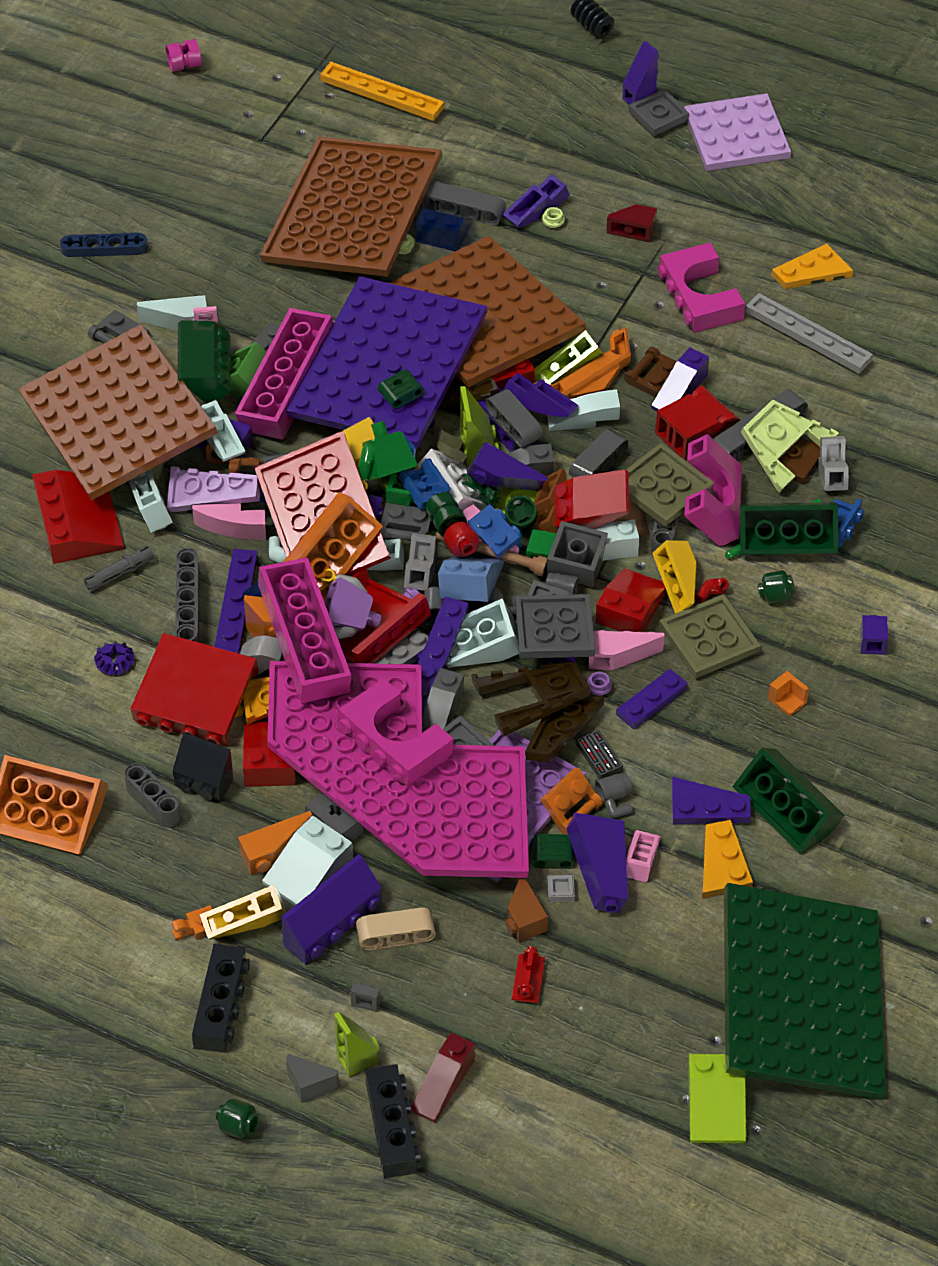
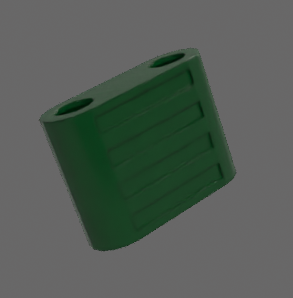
[377,370,424,409]
[532,834,573,869]

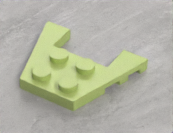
[741,400,839,493]

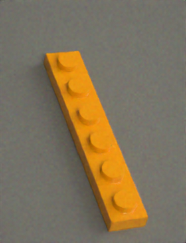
[320,62,444,121]

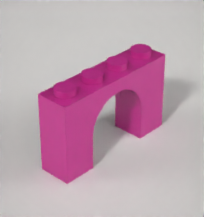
[657,243,745,333]
[685,434,742,547]
[337,678,454,787]

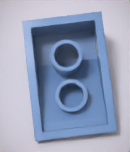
[438,557,504,602]

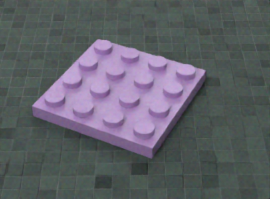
[684,93,791,171]

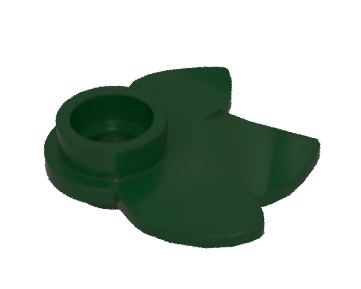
[461,473,501,506]

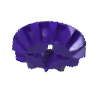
[94,640,134,675]

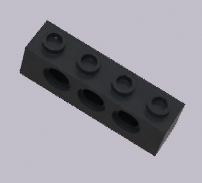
[192,944,250,1053]
[365,1064,421,1179]

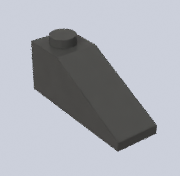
[483,444,554,486]
[422,668,464,733]

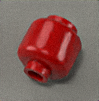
[444,522,479,558]

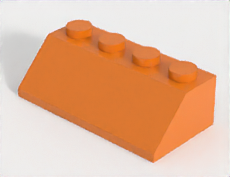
[283,492,383,587]

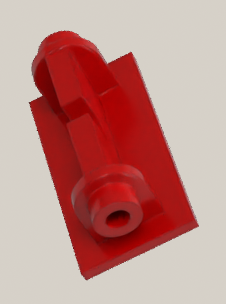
[512,947,545,1003]

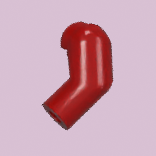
[694,578,729,604]

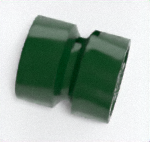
[425,492,467,537]
[504,495,536,533]

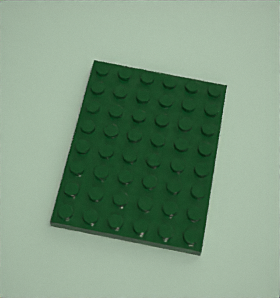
[724,883,886,1100]

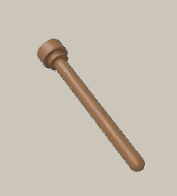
[436,532,547,577]

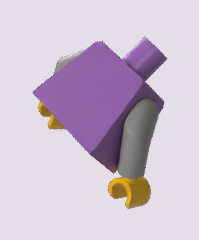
[321,569,381,639]

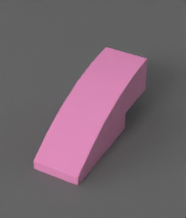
[192,503,266,540]

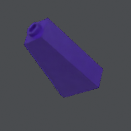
[567,813,628,913]

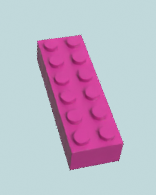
[235,308,334,439]
[258,557,351,703]

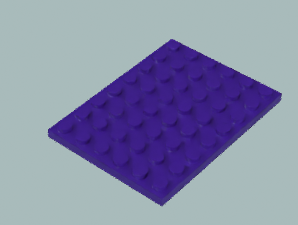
[286,276,488,448]

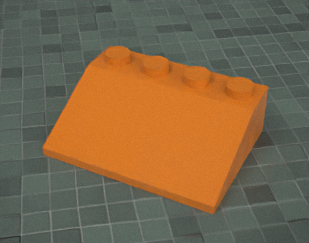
[0,755,108,855]

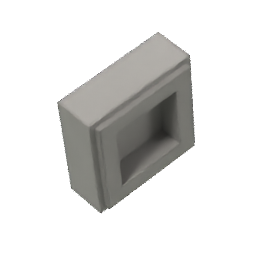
[547,875,575,902]

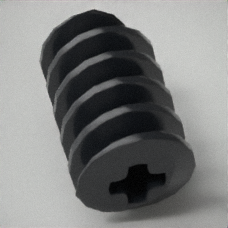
[570,0,615,39]

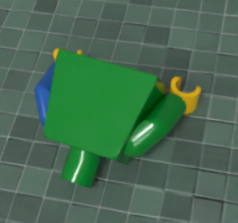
[358,421,418,490]

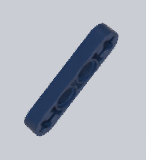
[60,233,148,257]

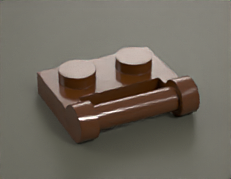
[624,346,677,398]

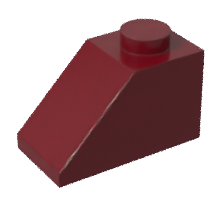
[606,204,657,242]

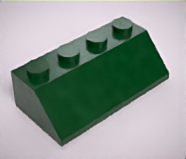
[178,320,231,404]
[739,502,838,555]
[732,747,845,854]

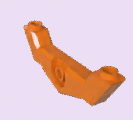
[534,327,631,400]

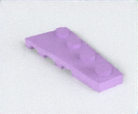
[167,467,261,512]

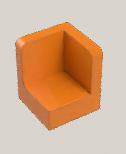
[768,671,809,716]

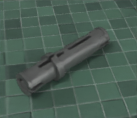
[83,545,154,592]

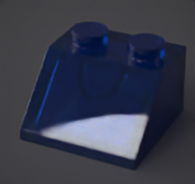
[416,208,472,251]

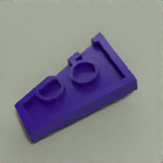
[672,777,751,825]

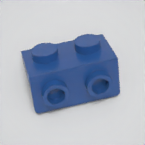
[398,458,451,510]
[834,499,864,547]
[467,504,523,559]

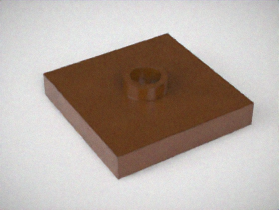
[778,438,820,484]

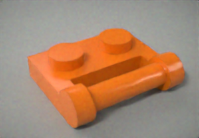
[540,768,603,834]

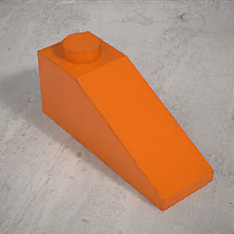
[238,811,312,875]

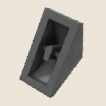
[286,1054,339,1103]

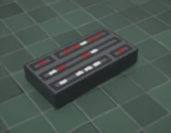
[576,730,623,779]

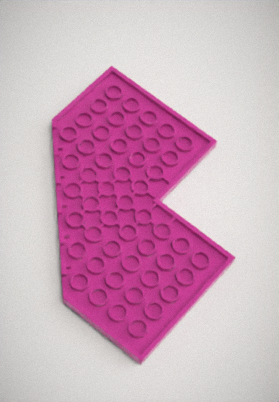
[267,661,529,878]

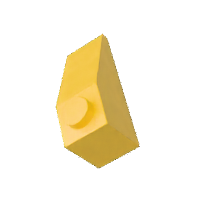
[652,540,696,614]
[200,885,287,940]

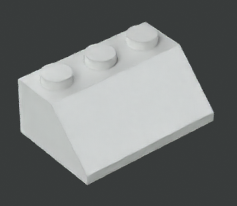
[417,449,493,511]

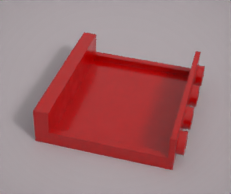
[338,569,431,664]
[130,633,259,747]

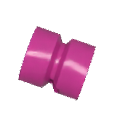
[165,39,202,72]

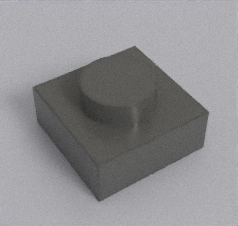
[351,983,380,1012]

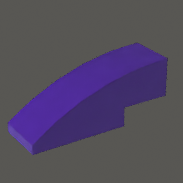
[503,174,570,228]
[503,373,579,417]

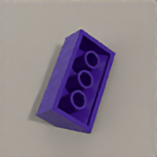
[281,854,382,965]

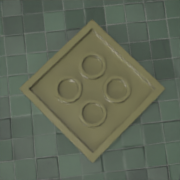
[626,443,714,527]
[659,594,761,679]

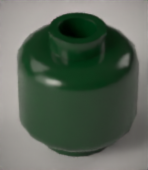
[758,570,795,604]
[216,1099,259,1139]

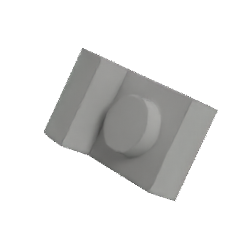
[818,436,849,491]
[404,533,437,591]
[240,636,285,676]

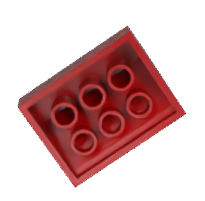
[32,470,124,564]

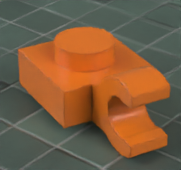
[171,905,213,940]

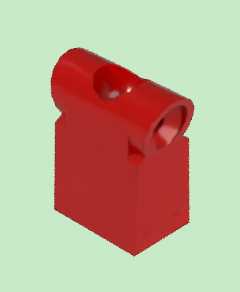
[655,385,741,460]

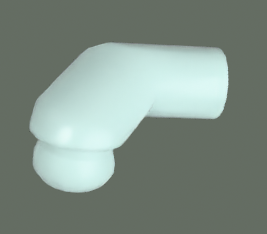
[269,536,286,563]

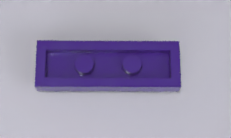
[616,669,688,730]

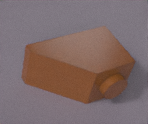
[505,878,548,943]

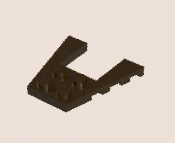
[471,660,591,736]

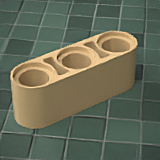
[356,908,436,951]

